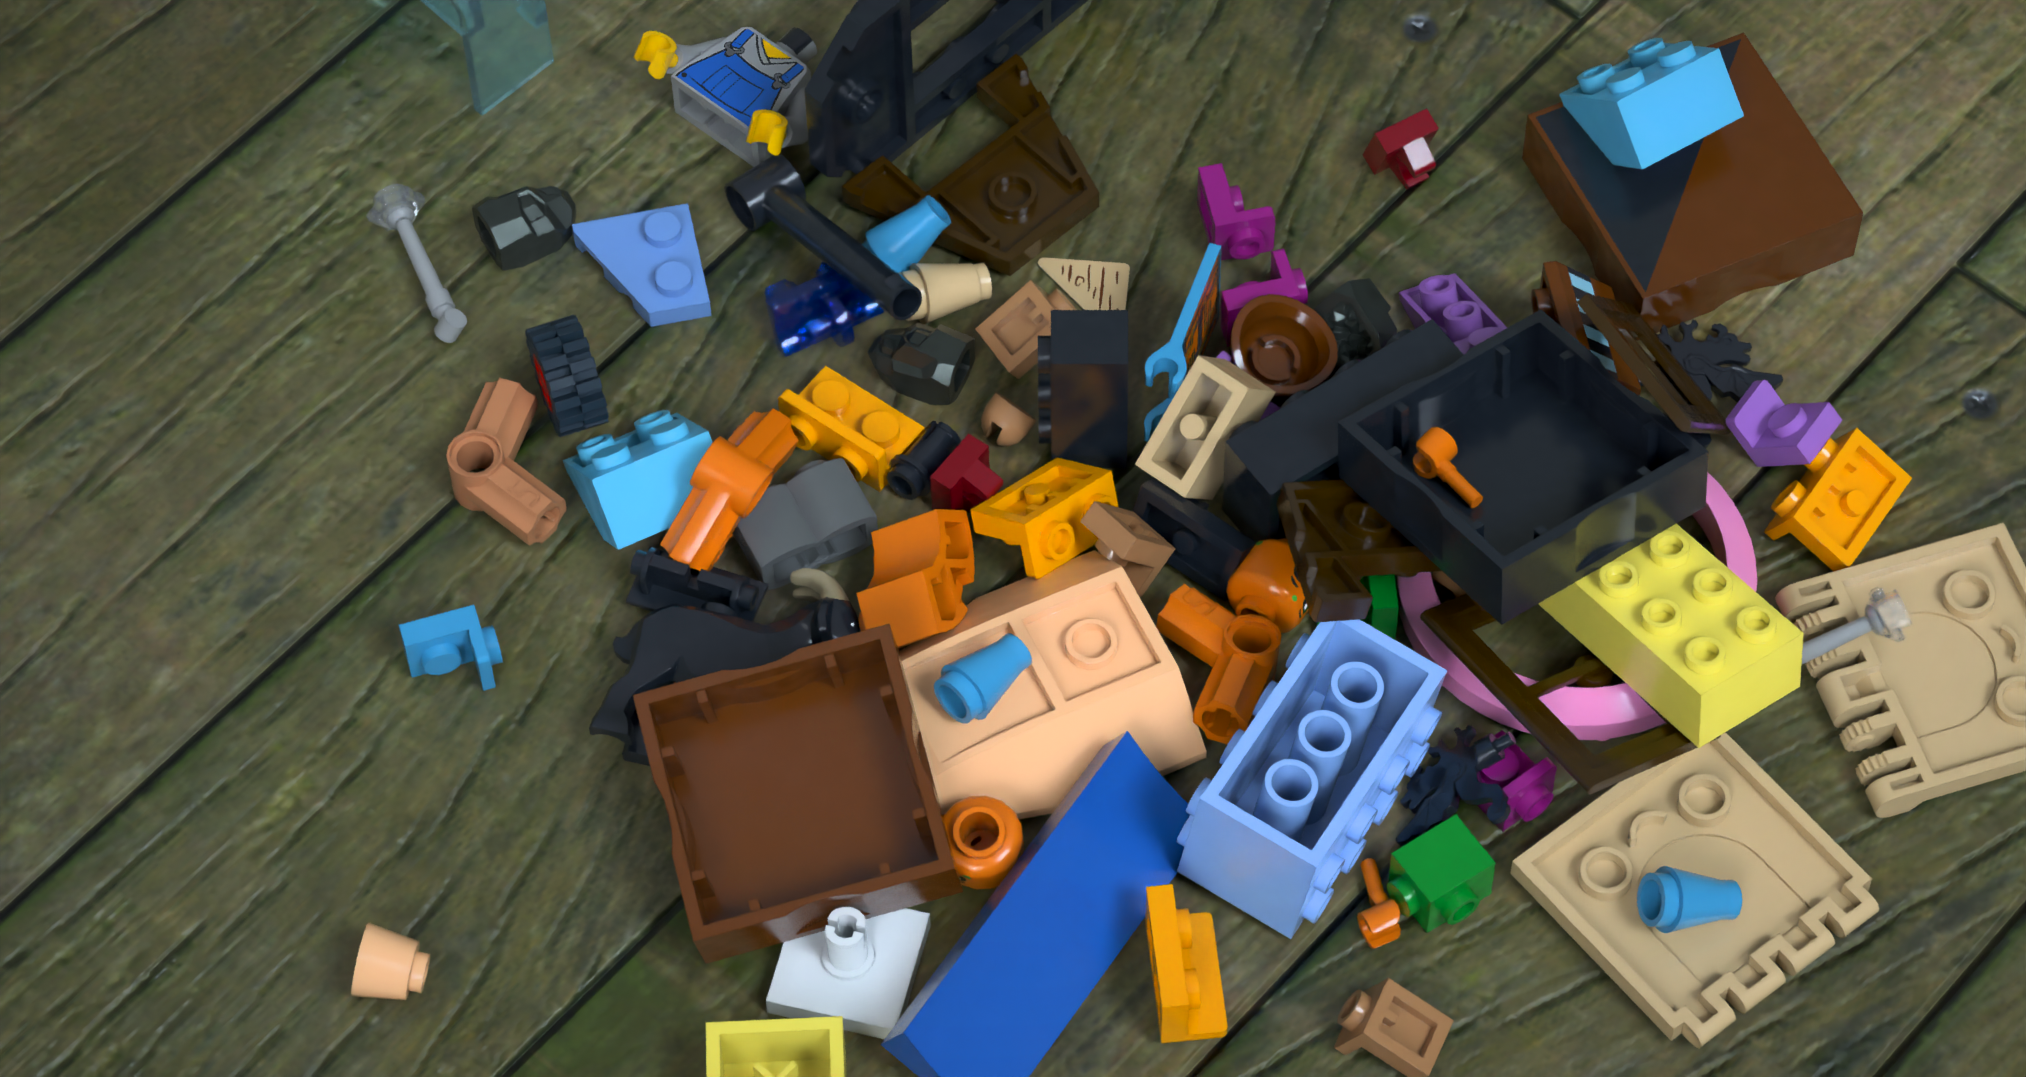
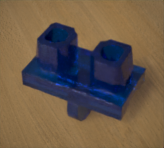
[764,262,884,357]

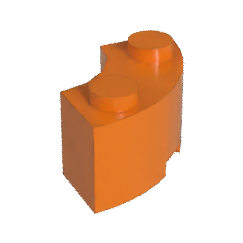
[856,509,975,648]

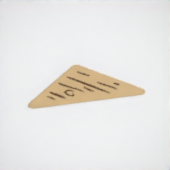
[1038,257,1130,310]

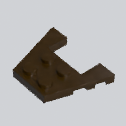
[842,54,1099,276]
[1276,479,1486,622]

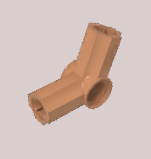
[446,378,567,546]

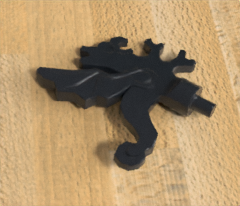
[1638,319,1783,448]
[1396,725,1516,847]

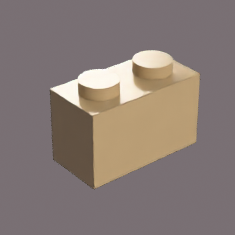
[1135,355,1276,500]

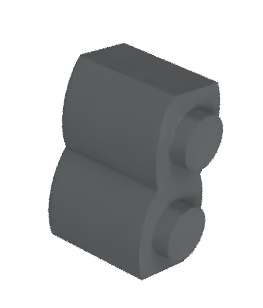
[733,458,878,590]

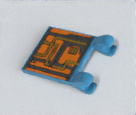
[1144,243,1221,442]

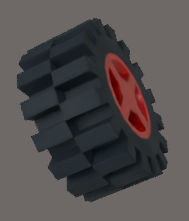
[525,314,609,437]

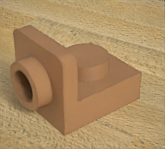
[975,280,1077,379]
[1080,501,1175,597]
[1334,978,1454,1077]

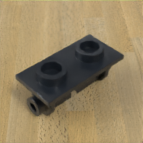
[626,547,769,622]

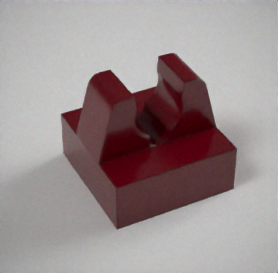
[1362,108,1439,189]
[930,433,1003,513]

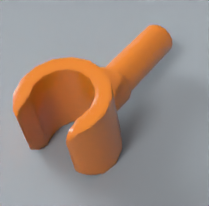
[1413,427,1483,508]
[1357,858,1401,949]

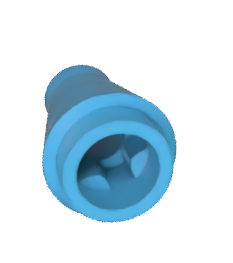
[862,195,951,273]
[934,633,1032,724]
[1637,866,1742,933]

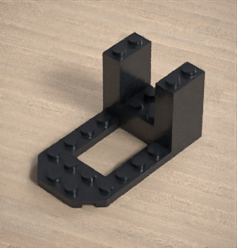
[804,0,1088,177]

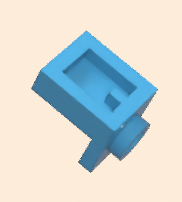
[399,605,503,691]

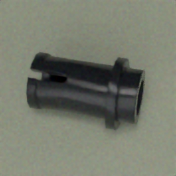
[886,421,961,500]

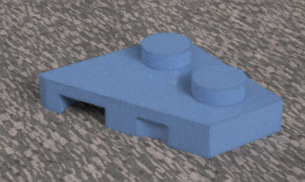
[572,203,711,327]

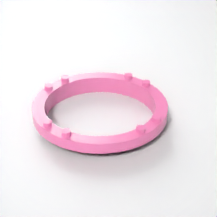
[1395,473,1757,741]

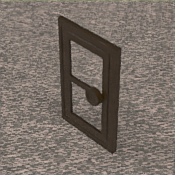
[1577,294,1731,435]
[1420,594,1721,794]

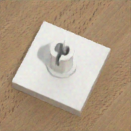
[766,907,931,1039]

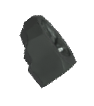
[472,186,576,271]
[1313,278,1397,368]
[867,323,975,405]

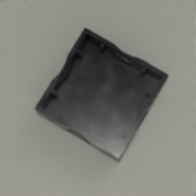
[1338,310,1709,625]

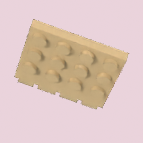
[1511,732,1879,1048]

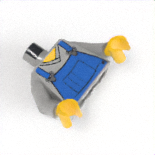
[633,27,817,167]

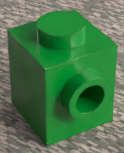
[1387,814,1496,933]

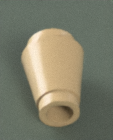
[899,263,992,324]

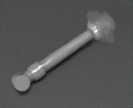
[366,184,467,343]
[1802,587,1912,664]

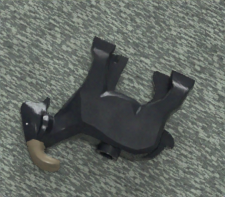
[589,568,861,766]

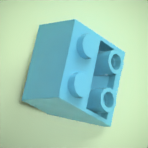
[1559,38,1744,169]
[562,410,713,550]

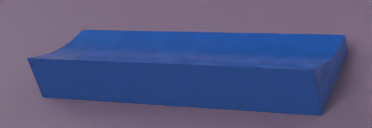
[881,731,1190,1077]

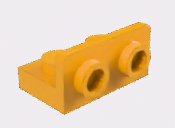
[778,365,925,492]
[1764,428,1912,572]
[970,457,1118,579]
[1145,884,1228,1043]

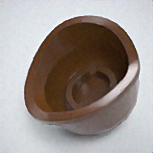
[1230,294,1338,401]

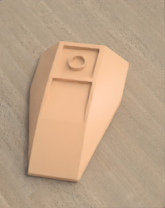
[899,550,1207,819]

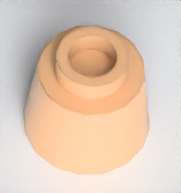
[351,922,430,1000]

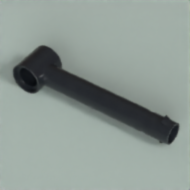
[724,154,922,320]

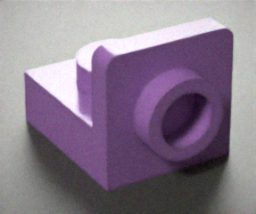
[1726,380,1842,467]

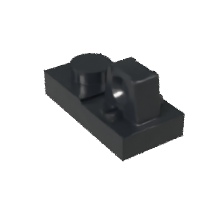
[1133,477,1256,601]

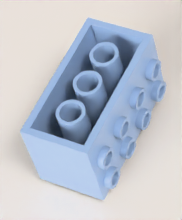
[1176,619,1447,939]

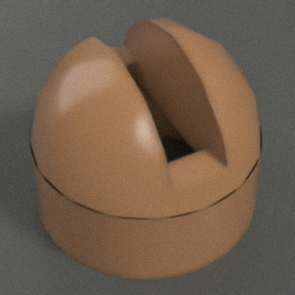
[981,392,1037,446]

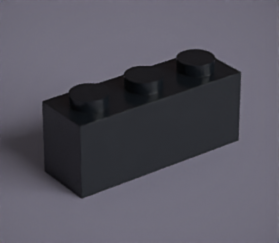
[1038,310,1128,468]

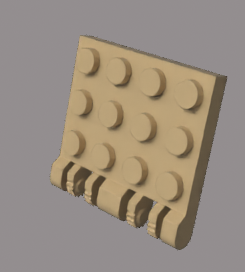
[1775,523,2026,818]

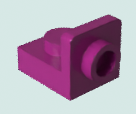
[1197,163,1275,260]
[1221,248,1308,347]
[1477,730,1557,832]

